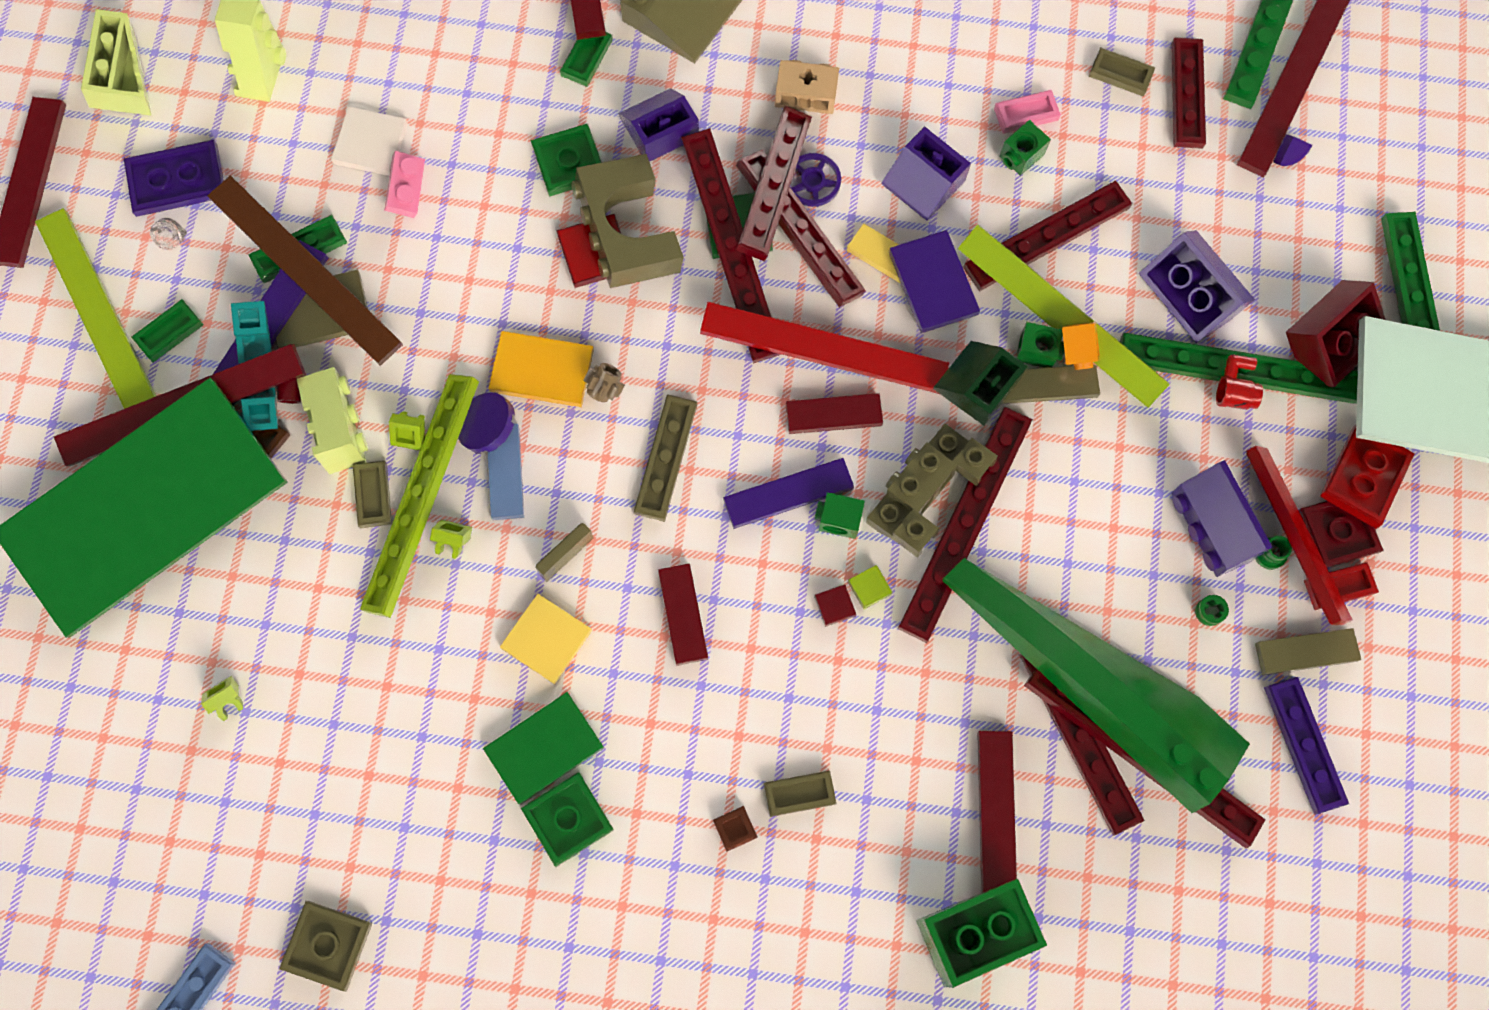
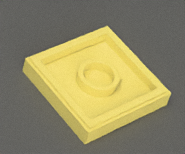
[500,593,592,685]

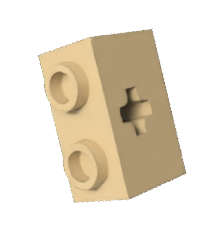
[775,60,840,114]

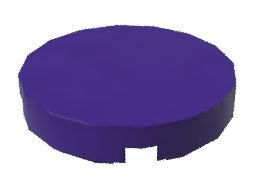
[458,392,515,454]

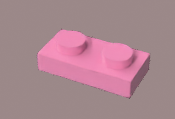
[384,151,425,218]

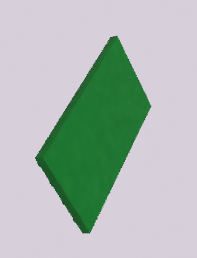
[0,377,288,638]

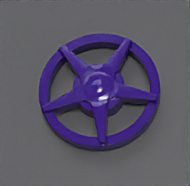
[790,153,841,207]

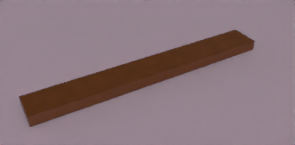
[207,175,403,366]

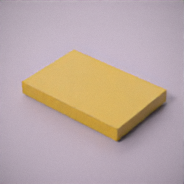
[488,331,594,408]

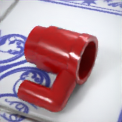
[1216,355,1263,410]

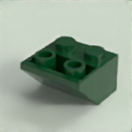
[933,341,1028,426]

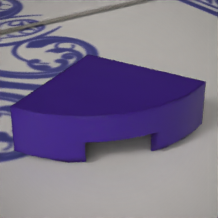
[1273,134,1313,166]

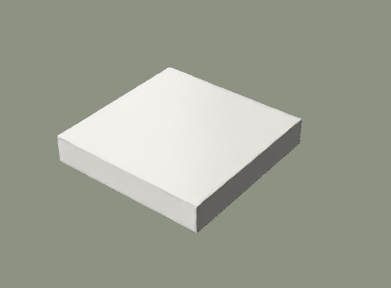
[331,107,408,176]

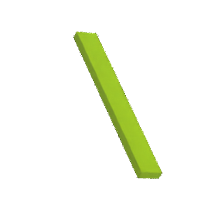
[35,208,156,409]
[957,224,1170,408]
[360,374,479,618]

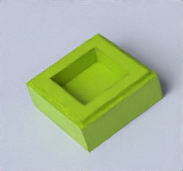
[848,565,893,610]

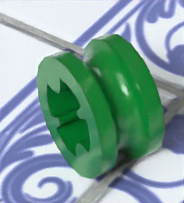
[1195,595,1229,626]

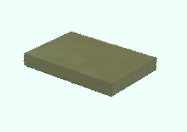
[276,269,368,348]

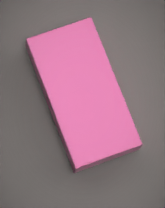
[994,90,1061,134]

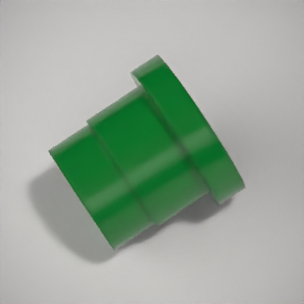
[1255,536,1292,570]

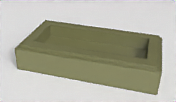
[1089,47,1156,97]
[353,460,392,529]
[535,523,593,582]
[764,770,837,817]

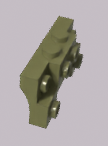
[866,424,998,558]

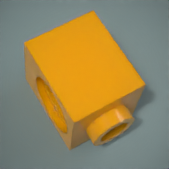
[1062,322,1100,370]

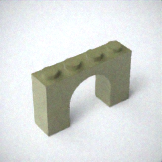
[571,154,684,288]

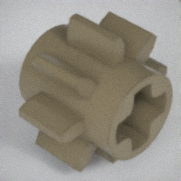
[583,363,625,402]

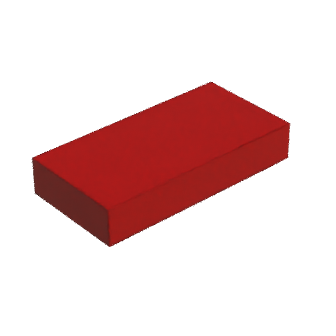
[1303,562,1379,611]

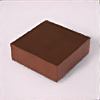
[713,806,758,852]

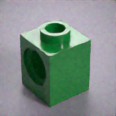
[999,120,1051,176]
[1016,322,1065,368]
[814,492,865,539]

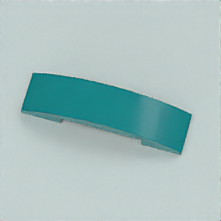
[231,301,278,431]

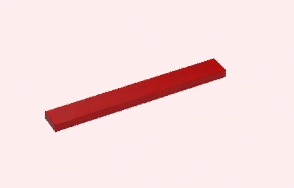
[700,301,950,394]

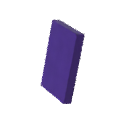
[124,139,224,217]
[889,230,980,334]

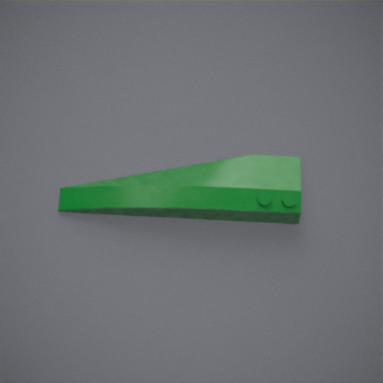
[942,558,1250,813]

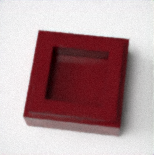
[814,584,856,627]

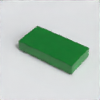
[560,32,613,87]
[131,299,204,363]

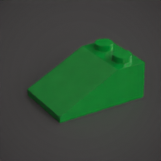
[916,879,1048,988]

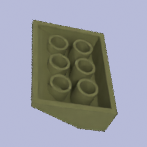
[620,0,742,64]

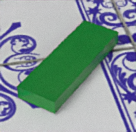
[248,214,347,284]

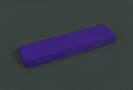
[723,458,854,529]
[1264,676,1349,815]

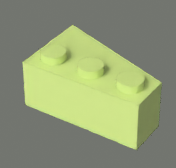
[215,0,286,102]
[81,9,152,116]
[297,367,368,474]

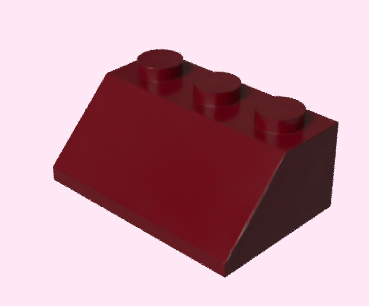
[1285,280,1386,387]

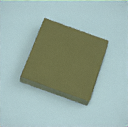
[279,901,373,992]

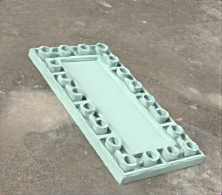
[1356,316,1489,463]

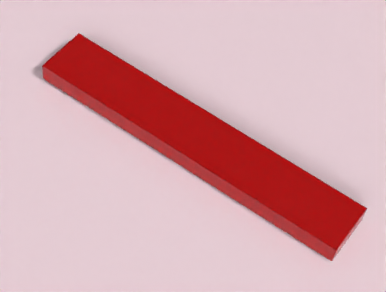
[1246,446,1353,625]

